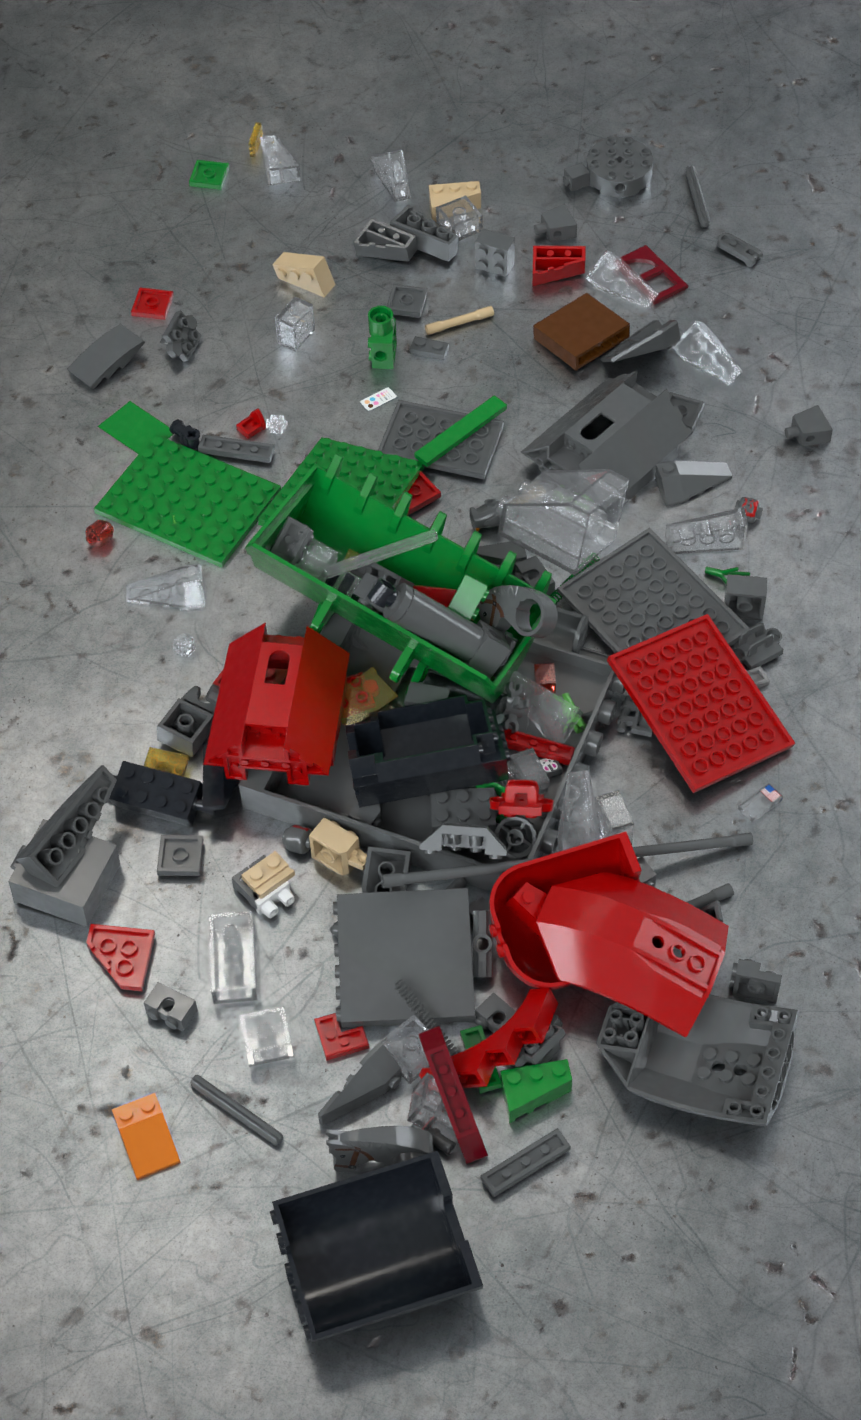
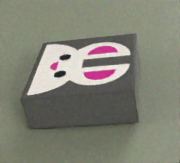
[535,758,563,780]

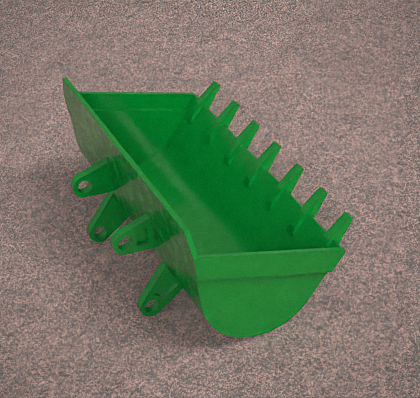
[245,453,557,703]

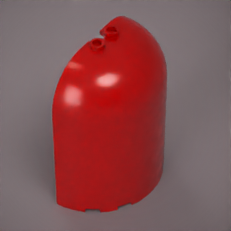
[489,831,662,990]

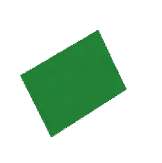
[98,401,174,454]

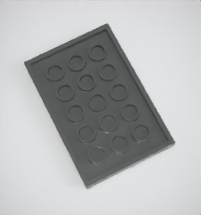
[378,400,504,479]

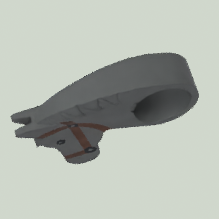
[477,585,558,638]
[326,1126,434,1173]

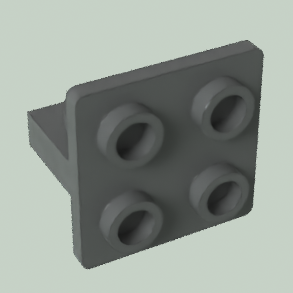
[269,516,314,566]

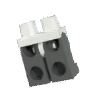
[232,855,294,919]

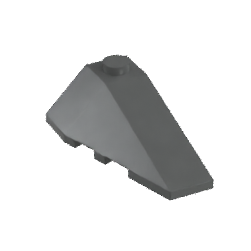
[655,461,732,507]
[318,1042,402,1126]

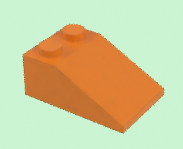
[112,1093,181,1180]

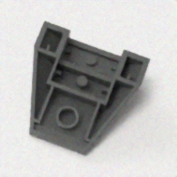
[600,320,681,362]

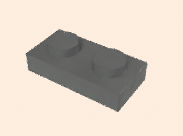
[410,336,449,360]

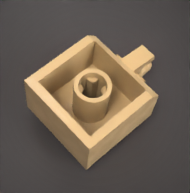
[309,818,367,875]

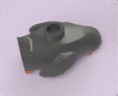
[470,499,519,531]

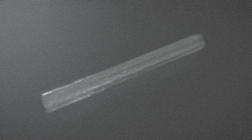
[323,530,438,578]

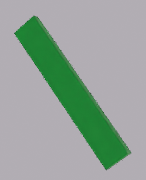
[414,395,507,467]

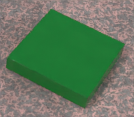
[189,160,230,190]

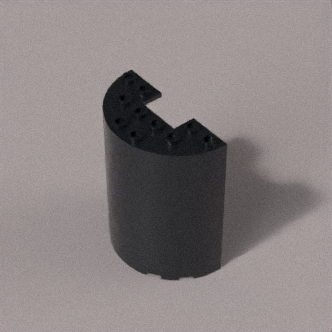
[270,1151,483,1343]

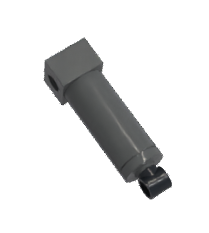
[367,578,511,679]

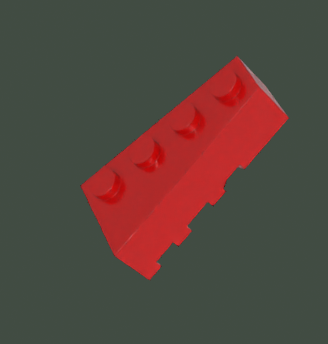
[505,882,547,937]

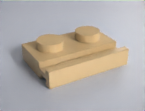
[242,851,295,899]

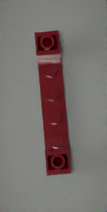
[418,1026,488,1164]

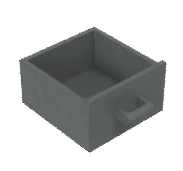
[8,819,120,927]

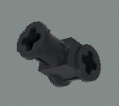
[169,419,200,452]

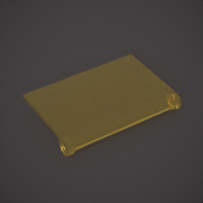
[341,667,398,725]

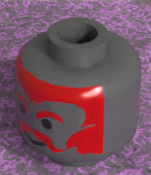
[734,497,763,524]
[282,825,312,854]

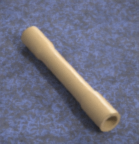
[425,306,494,335]

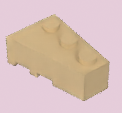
[429,181,481,222]

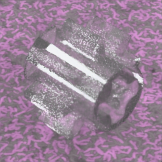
[265,414,288,434]

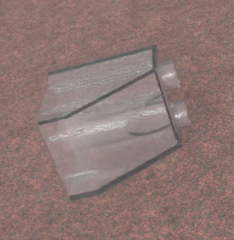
[496,469,629,575]

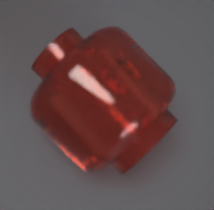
[85,519,114,548]

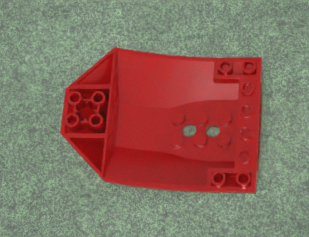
[535,872,729,1038]

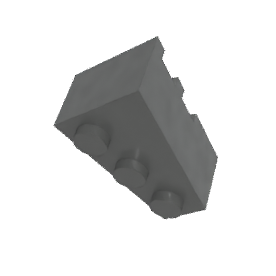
[354,218,418,261]

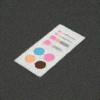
[360,387,397,411]

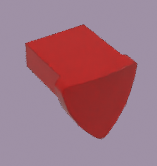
[236,408,266,439]

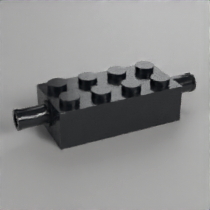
[109,761,216,827]

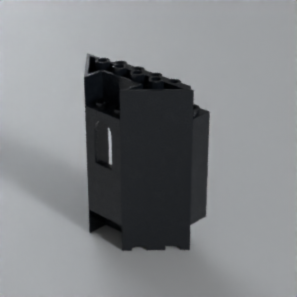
[345,695,511,808]

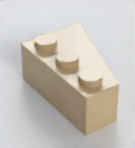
[272,252,335,298]

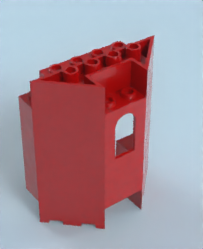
[203,622,350,786]

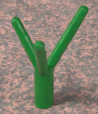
[705,566,750,584]

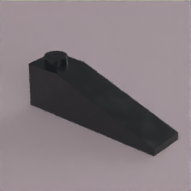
[203,743,240,810]

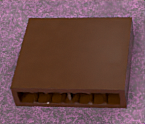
[533,293,630,370]

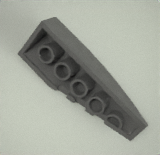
[16,765,117,887]
[362,847,411,893]

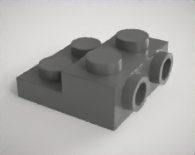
[729,959,782,1004]

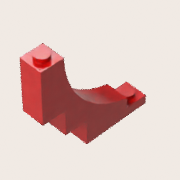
[419,988,559,1090]

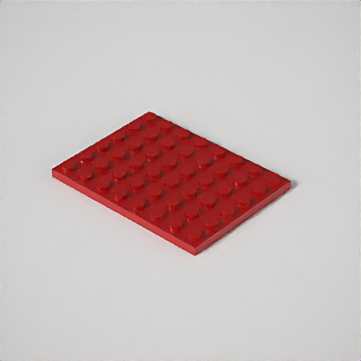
[607,614,795,793]

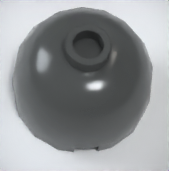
[494,815,537,858]

